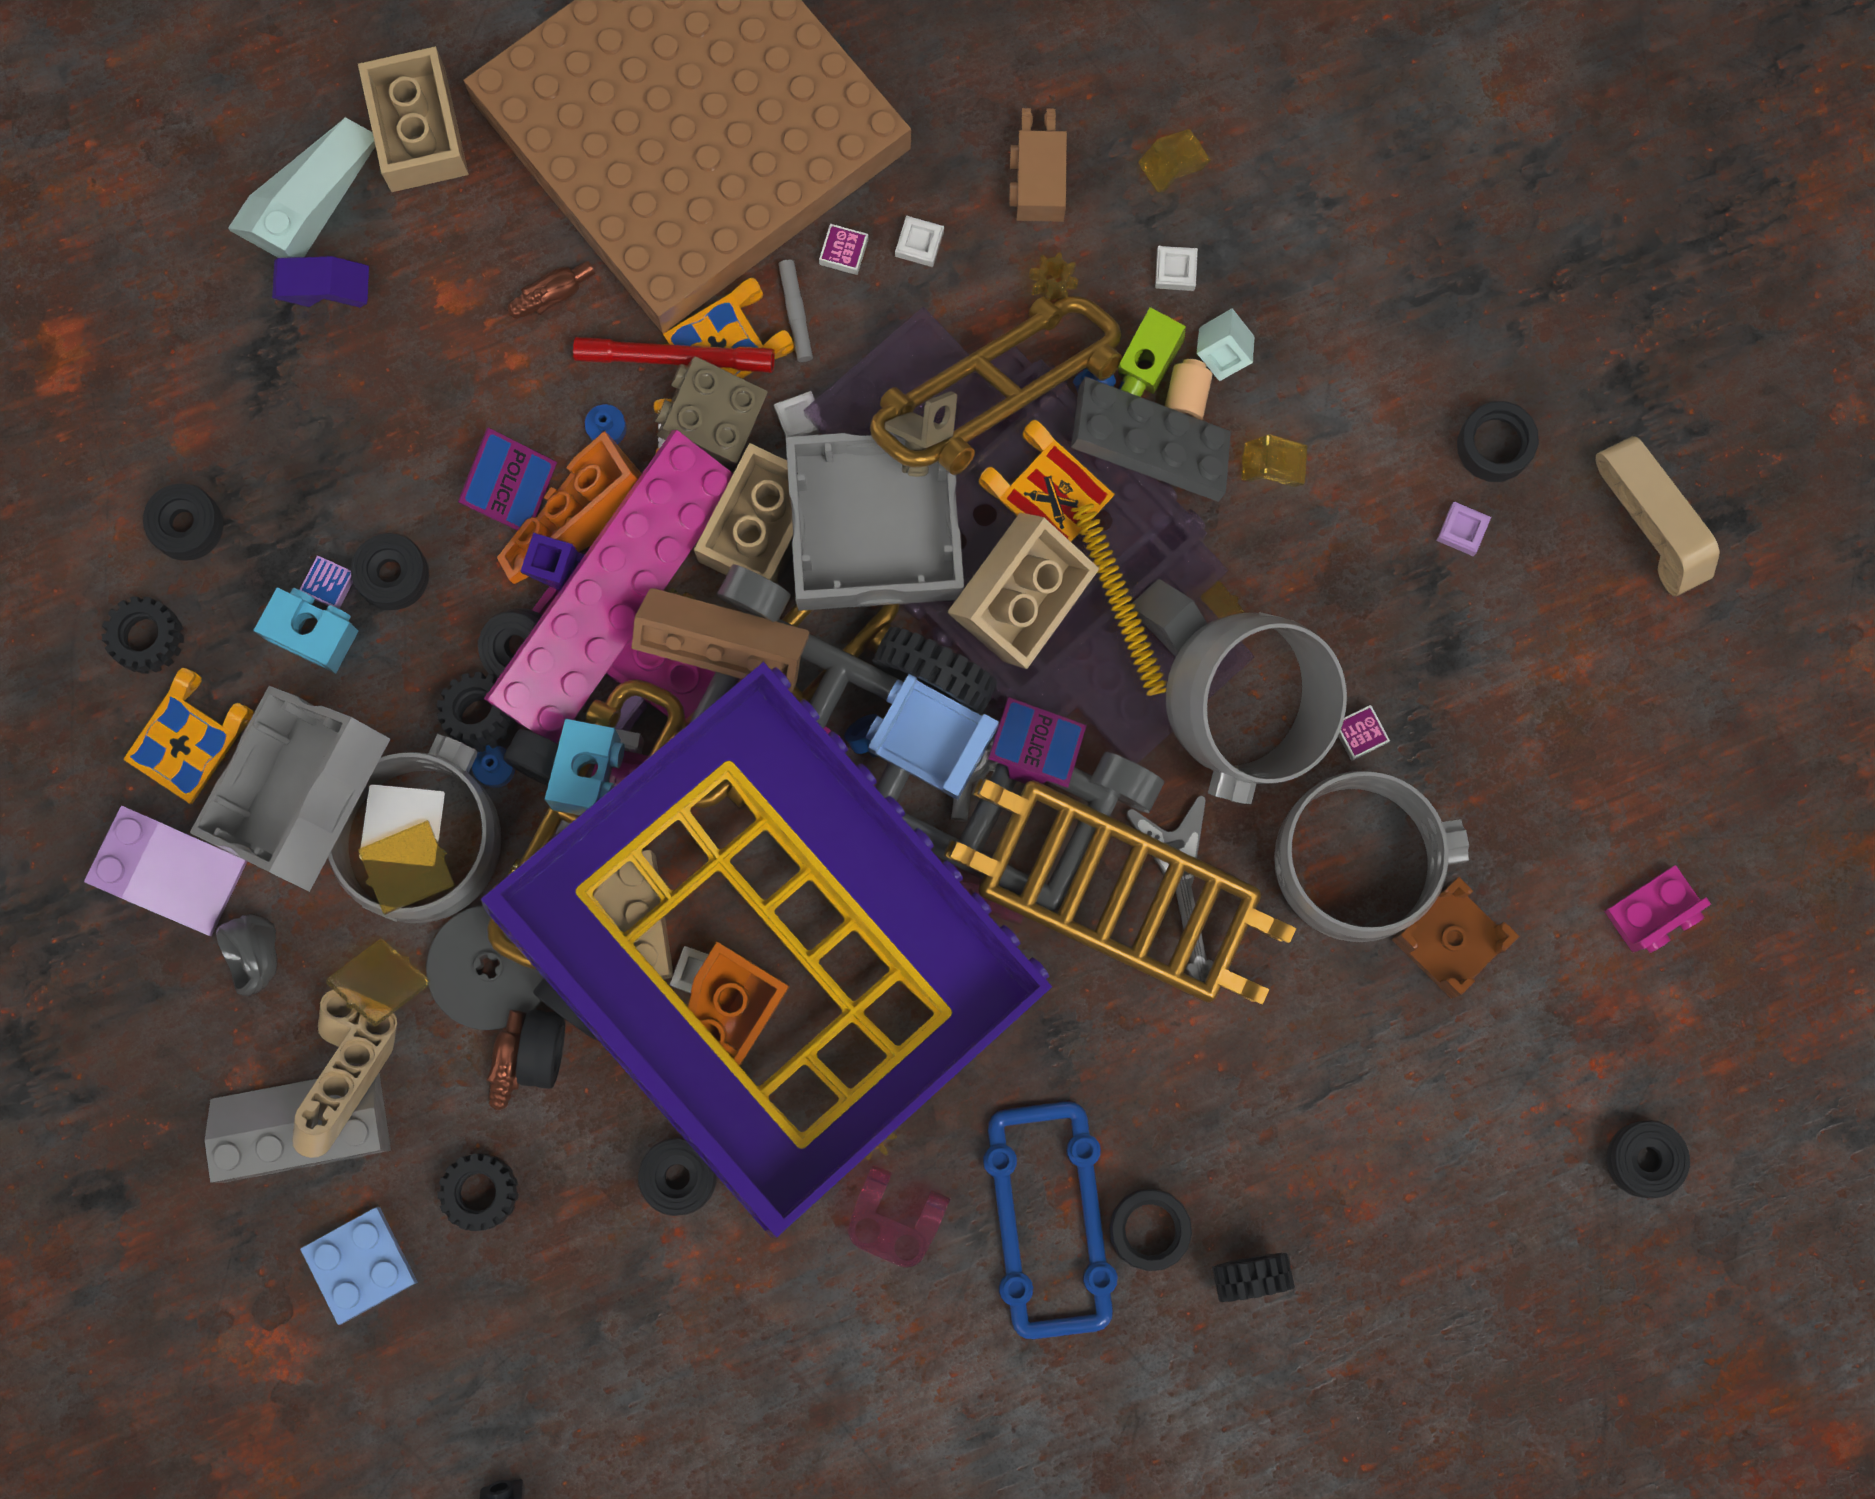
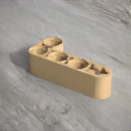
[1596,436,1720,596]
[292,989,397,1158]

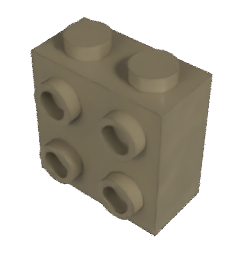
[655,356,768,470]

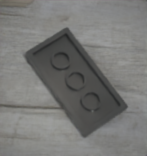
[1071,377,1231,502]

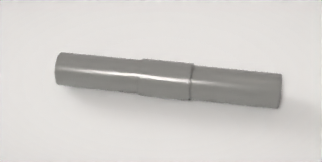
[779,260,813,362]

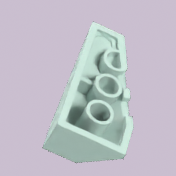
[228,117,375,258]

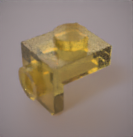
[1139,129,1211,192]
[1242,434,1307,487]

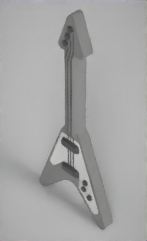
[1127,796,1213,982]

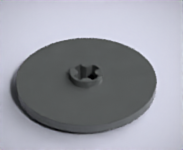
[426,906,543,1030]

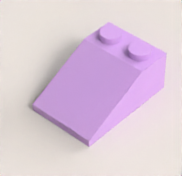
[84,806,248,936]

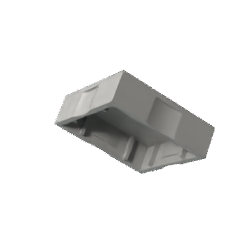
[786,431,964,611]
[190,686,390,892]

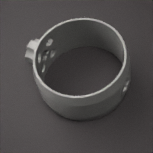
[1166,612,1347,804]
[328,734,501,923]
[1274,771,1469,942]

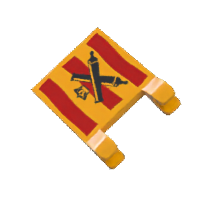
[978,420,1115,542]

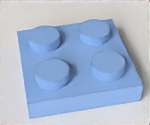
[300,1207,418,1325]

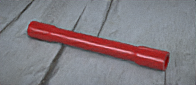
[573,337,775,373]

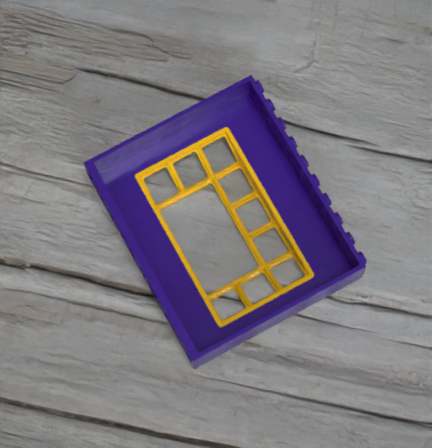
[481,662,1052,1238]

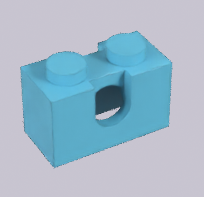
[254,588,358,674]
[545,719,625,815]

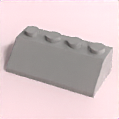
[205,1073,391,1183]

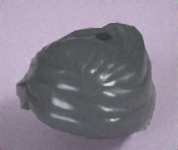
[216,913,278,996]

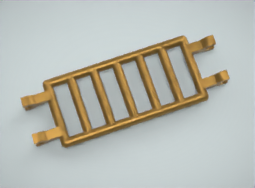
[943,779,1296,1005]

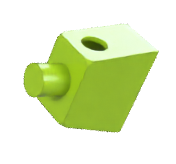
[1118,307,1186,397]

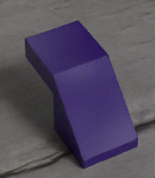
[272,256,369,308]
[520,533,585,591]

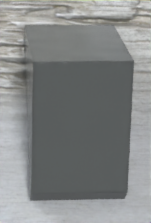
[1131,578,1207,657]

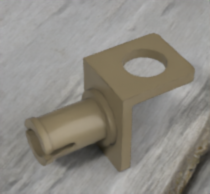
[885,391,957,477]

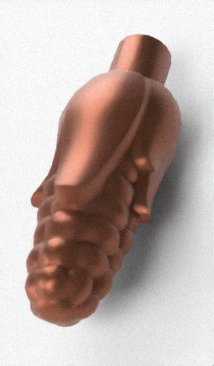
[508,261,596,319]
[486,1010,526,1110]

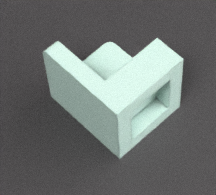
[1197,308,1255,381]

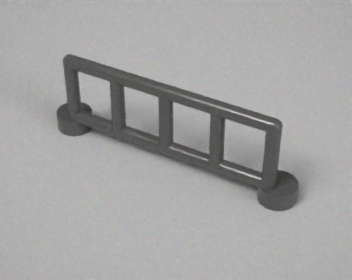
[690,564,1165,913]

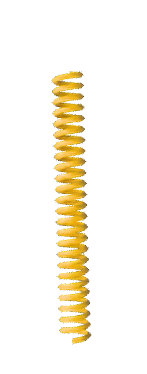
[1071,504,1167,696]

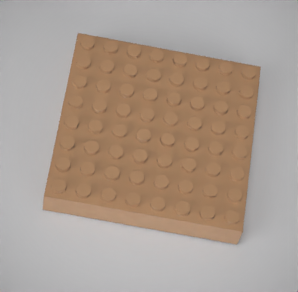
[464,0,911,334]

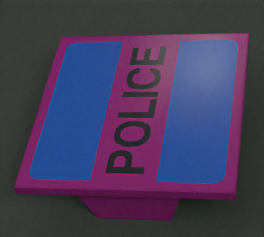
[458,428,557,531]
[988,697,1087,788]

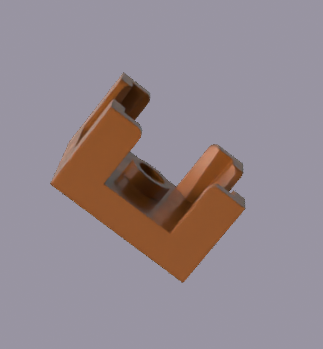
[1392,877,1520,999]

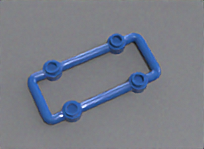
[983,1101,1118,1340]

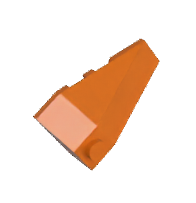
[497,431,642,584]
[688,942,790,1066]

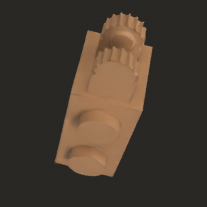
[1009,108,1067,222]

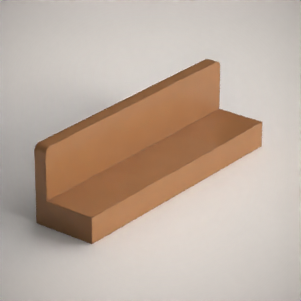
[632,588,810,692]

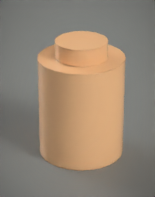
[1165,359,1213,421]

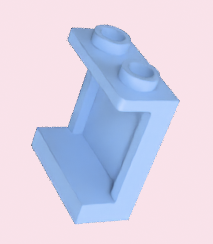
[866,674,999,800]

